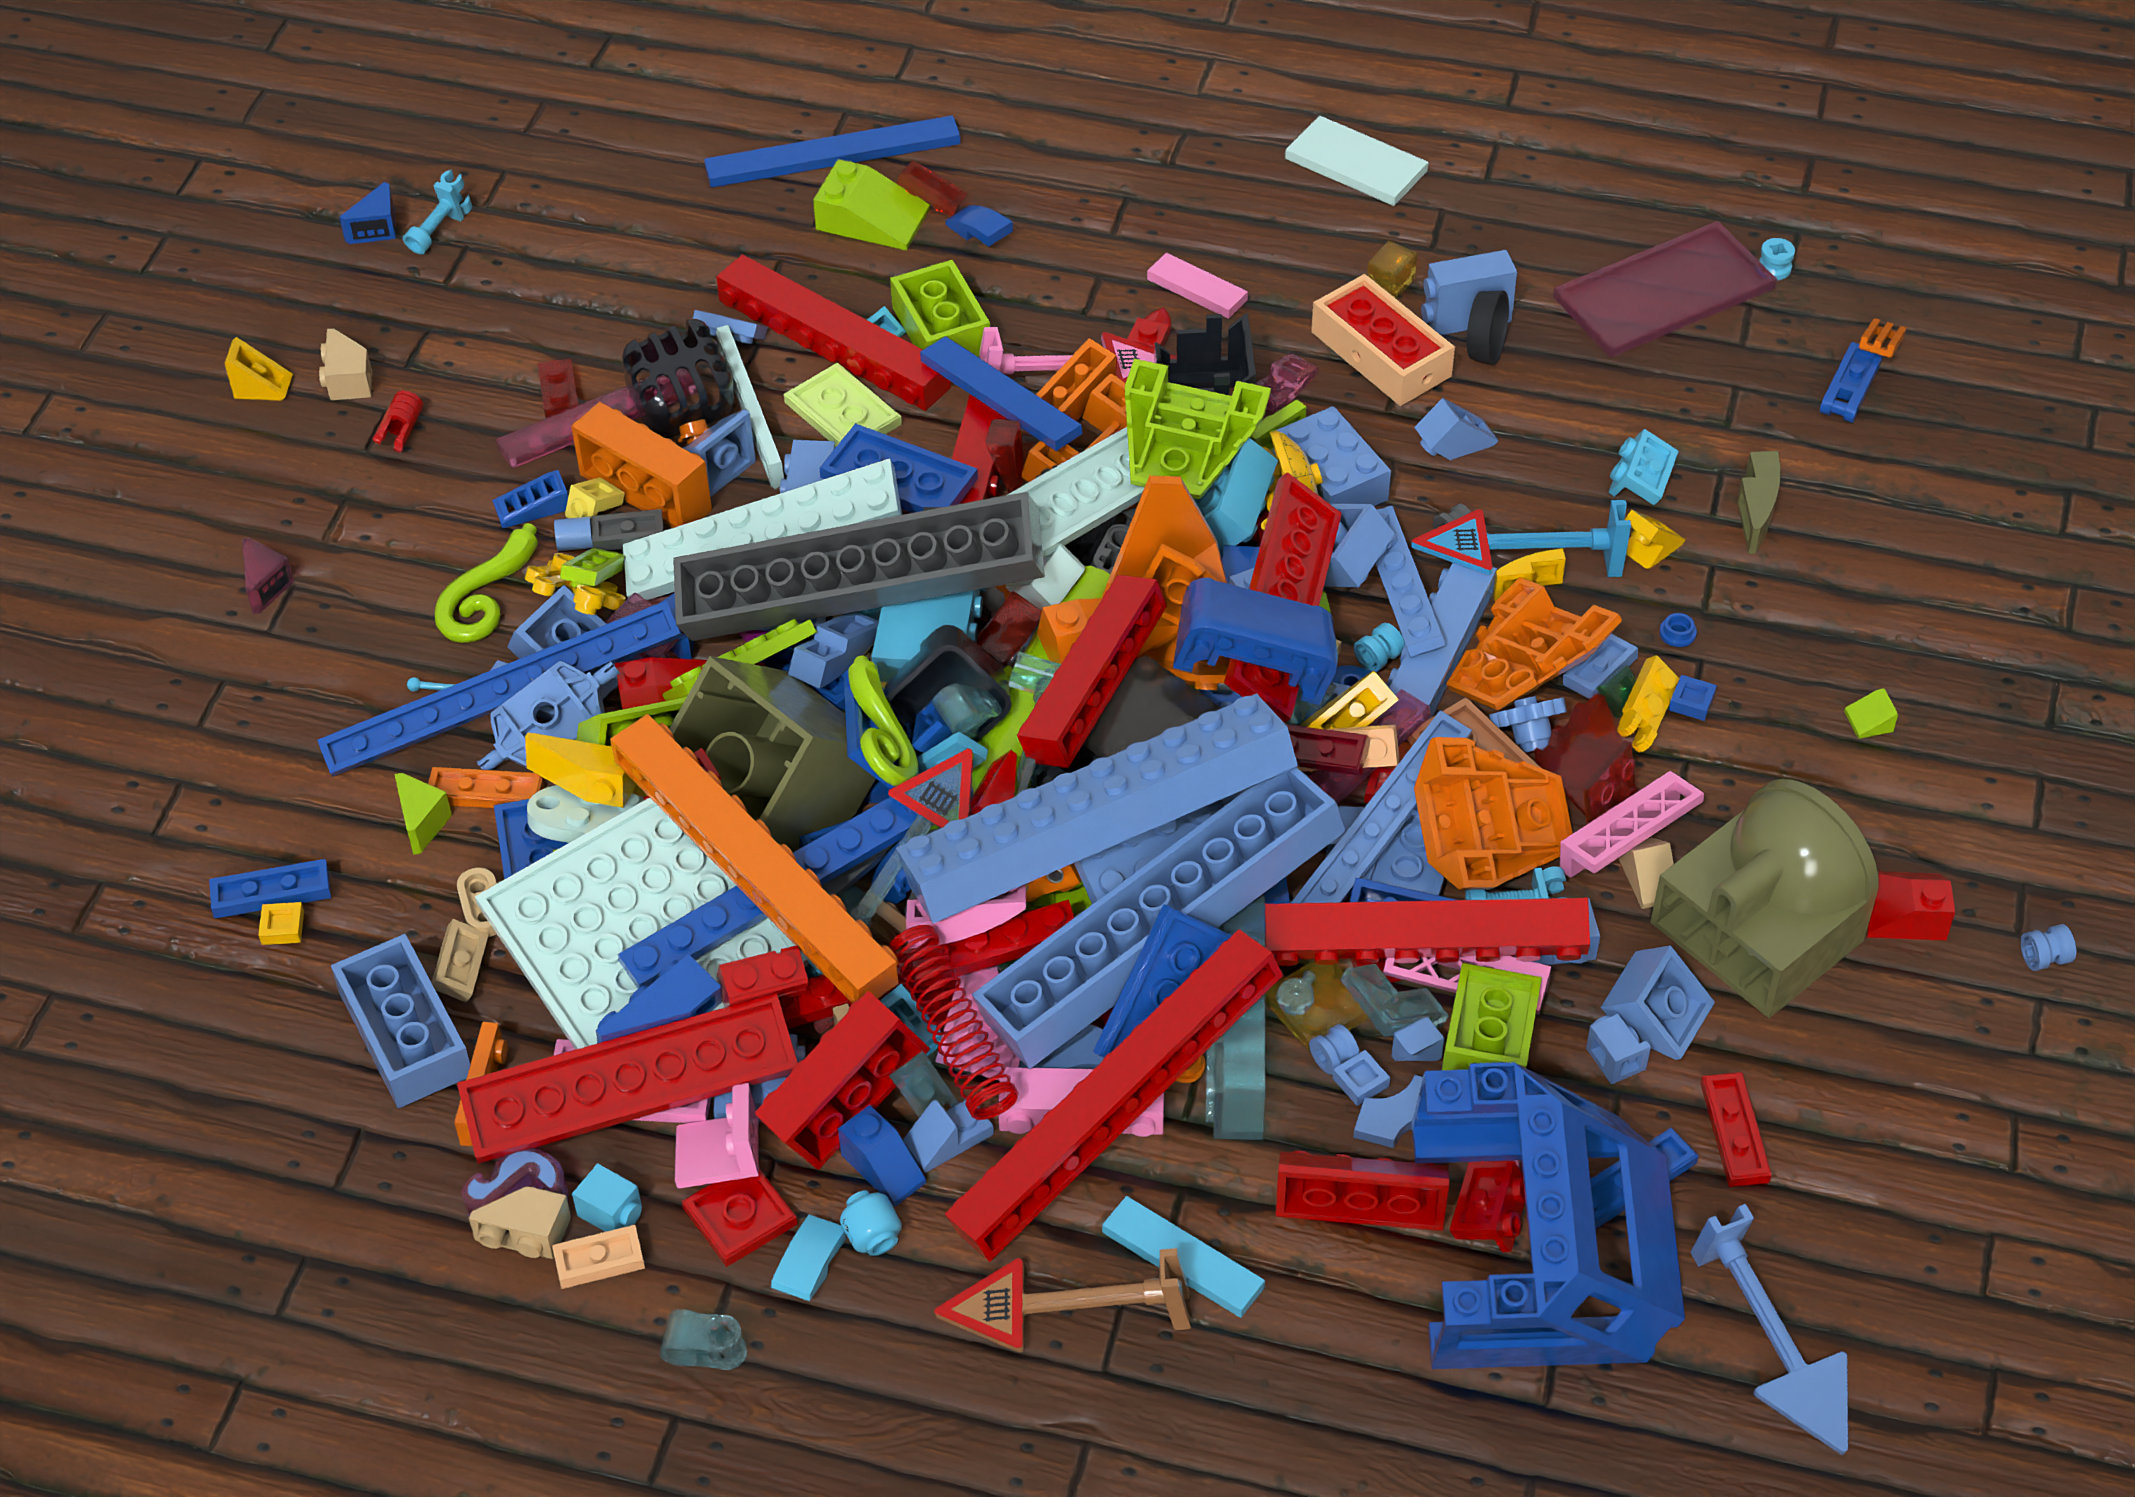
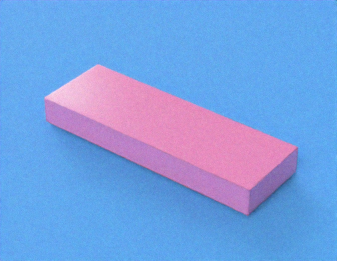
[1147,253,1248,319]

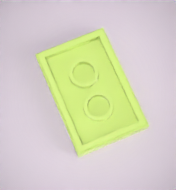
[784,363,902,446]

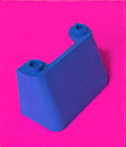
[1173,578,1338,705]

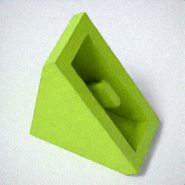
[394,773,452,855]

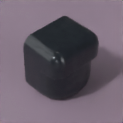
[884,625,1011,753]

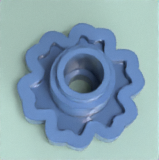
[1489,696,1567,752]

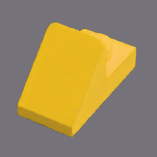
[1625,510,1686,569]

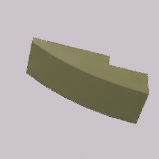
[1737,451,1780,554]

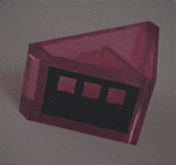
[242,538,294,615]

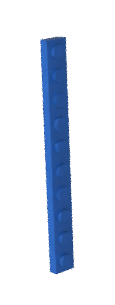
[317,600,681,777]
[618,766,974,988]

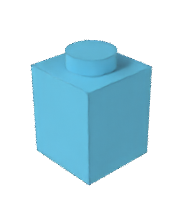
[572,1163,642,1232]

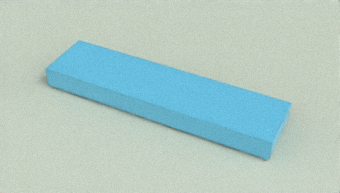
[1102,1196,1265,1318]

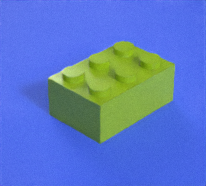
[890,260,990,357]

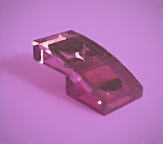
[1256,353,1319,412]

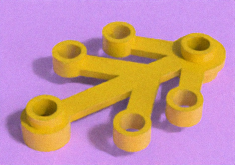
[525,553,626,615]

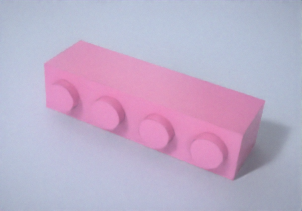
[999,1067,1164,1137]

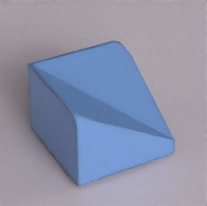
[1391,1017,1444,1061]

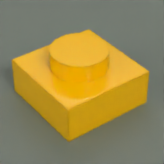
[258,902,304,945]

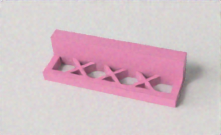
[1560,771,1704,878]
[1383,956,1551,1014]

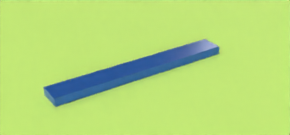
[704,115,960,187]

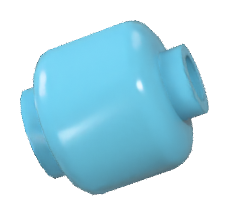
[840,1191,902,1256]

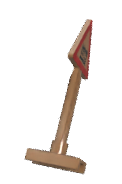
[934,1248,1191,1352]

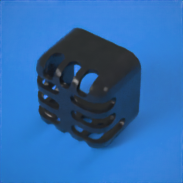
[622,319,734,438]

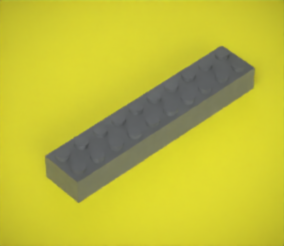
[673,492,1045,641]

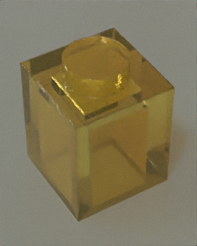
[1367,241,1417,299]

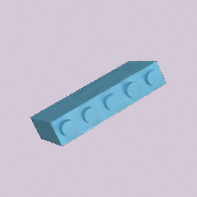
[872,588,986,682]

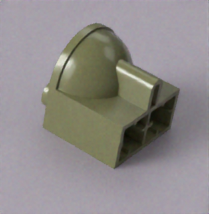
[1650,779,1879,1018]

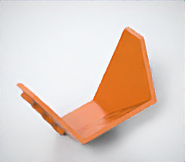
[1101,475,1230,690]

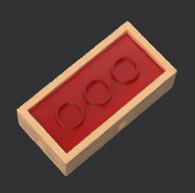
[1312,274,1455,406]

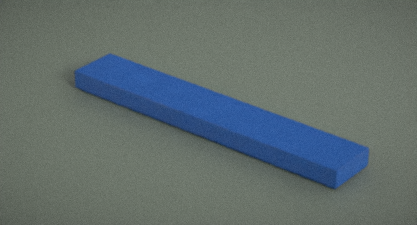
[920,336,1082,451]

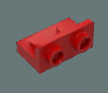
[1449,1161,1526,1253]

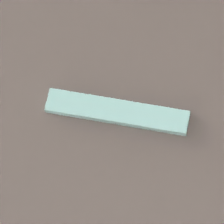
[716,325,784,489]

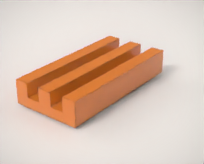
[1859,318,1907,358]

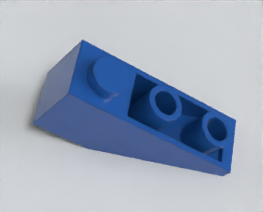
[596,954,722,1043]

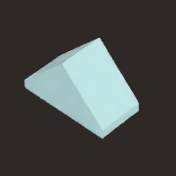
[1006,544,1085,611]

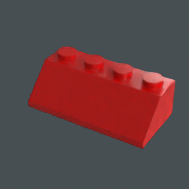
[1275,1151,1449,1231]

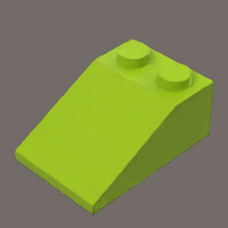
[813,159,930,251]
[1442,963,1542,1070]

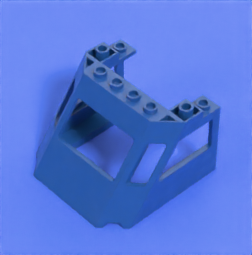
[1412,1062,1685,1369]

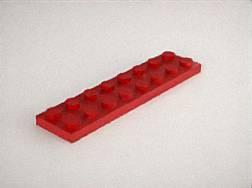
[1224,472,1342,723]
[457,993,797,1164]

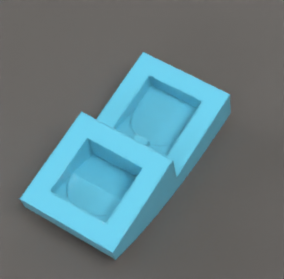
[771,1215,846,1301]

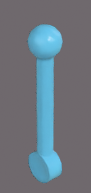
[407,677,455,692]

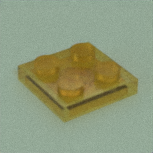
[1263,960,1375,1053]

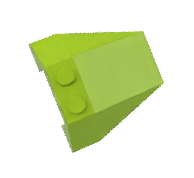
[1125,359,1271,500]

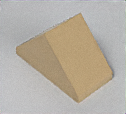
[1619,837,1674,909]

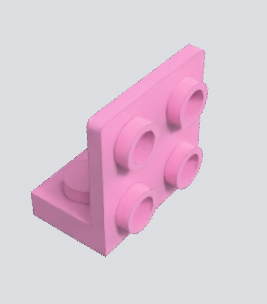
[675,1083,759,1188]

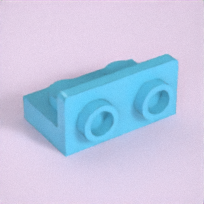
[1608,429,1678,505]

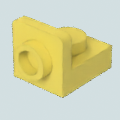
[565,477,625,518]

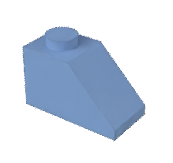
[1414,398,1499,460]

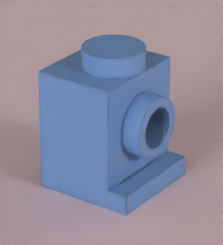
[1586,1014,1651,1085]

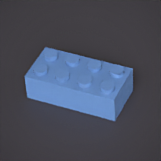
[331,934,470,1108]

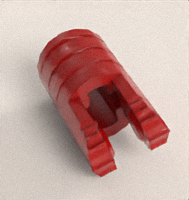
[373,390,423,453]

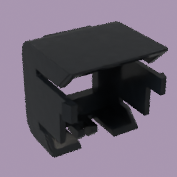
[1154,313,1256,395]

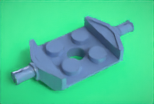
[477,661,620,772]

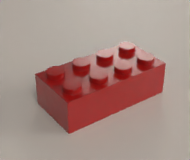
[754,990,931,1170]

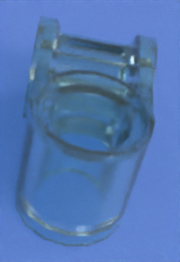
[932,683,1002,738]
[659,1310,747,1370]

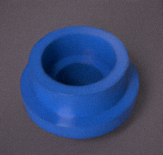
[1659,613,1697,647]

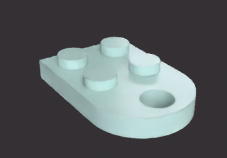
[527,785,644,843]

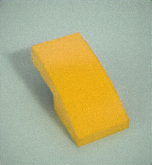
[1493,548,1566,601]

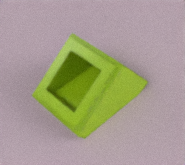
[1844,688,1898,739]

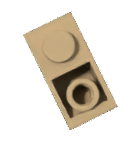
[319,329,373,400]
[469,1186,571,1259]

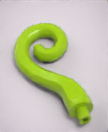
[435,523,538,643]
[848,656,919,786]

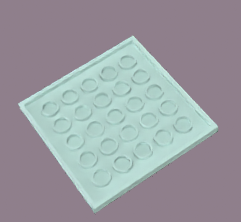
[475,797,808,1050]

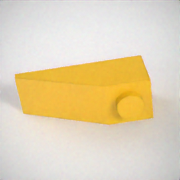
[1299,670,1399,772]
[525,732,637,808]

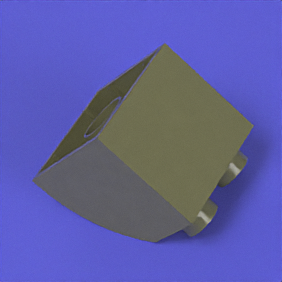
[637,656,876,853]

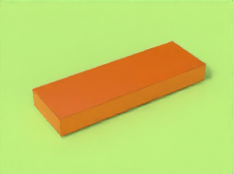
[428,767,545,808]

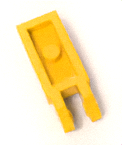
[1617,655,1680,753]

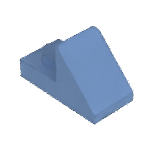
[903,1100,994,1174]

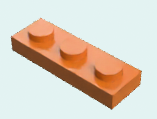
[454,1022,508,1146]

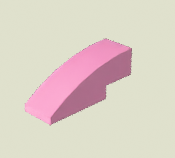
[906,884,1026,949]

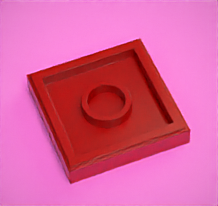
[682,1168,798,1267]

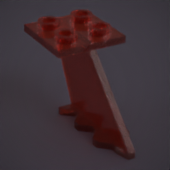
[1534,693,1638,824]

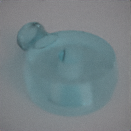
[1276,971,1316,1015]

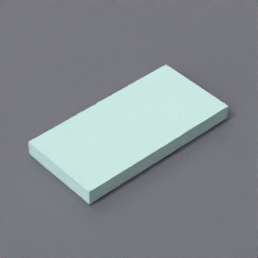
[1285,116,1428,206]

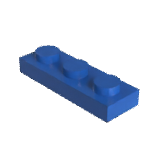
[209,859,331,919]

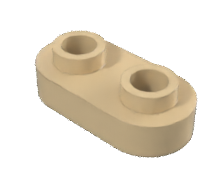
[457,868,497,937]

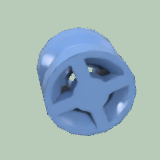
[1309,1024,1359,1075]

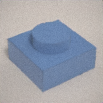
[1332,1050,1390,1106]

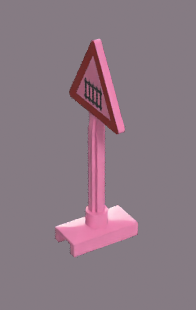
[979,327,1176,383]

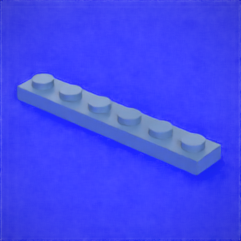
[1375,506,1445,657]

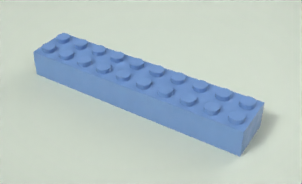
[896,693,1298,924]
[972,767,1345,1069]

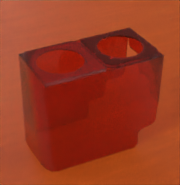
[976,591,1042,666]

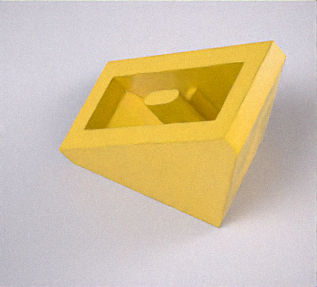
[224,337,293,401]

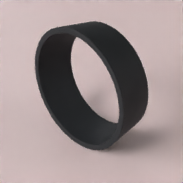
[1467,291,1509,365]

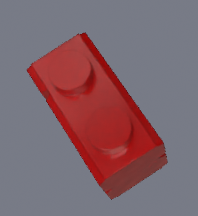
[716,945,809,1008]

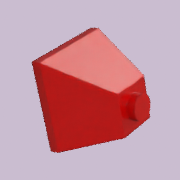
[1866,871,1955,940]

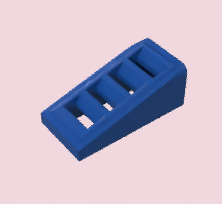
[493,470,568,529]

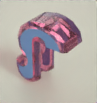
[462,1147,568,1218]

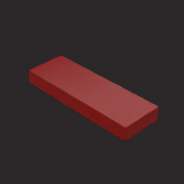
[1700,1072,1772,1187]

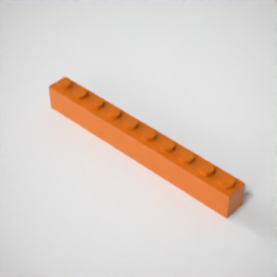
[610,714,898,1003]

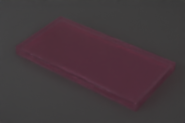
[1553,221,1777,357]

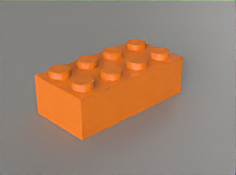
[571,402,712,528]

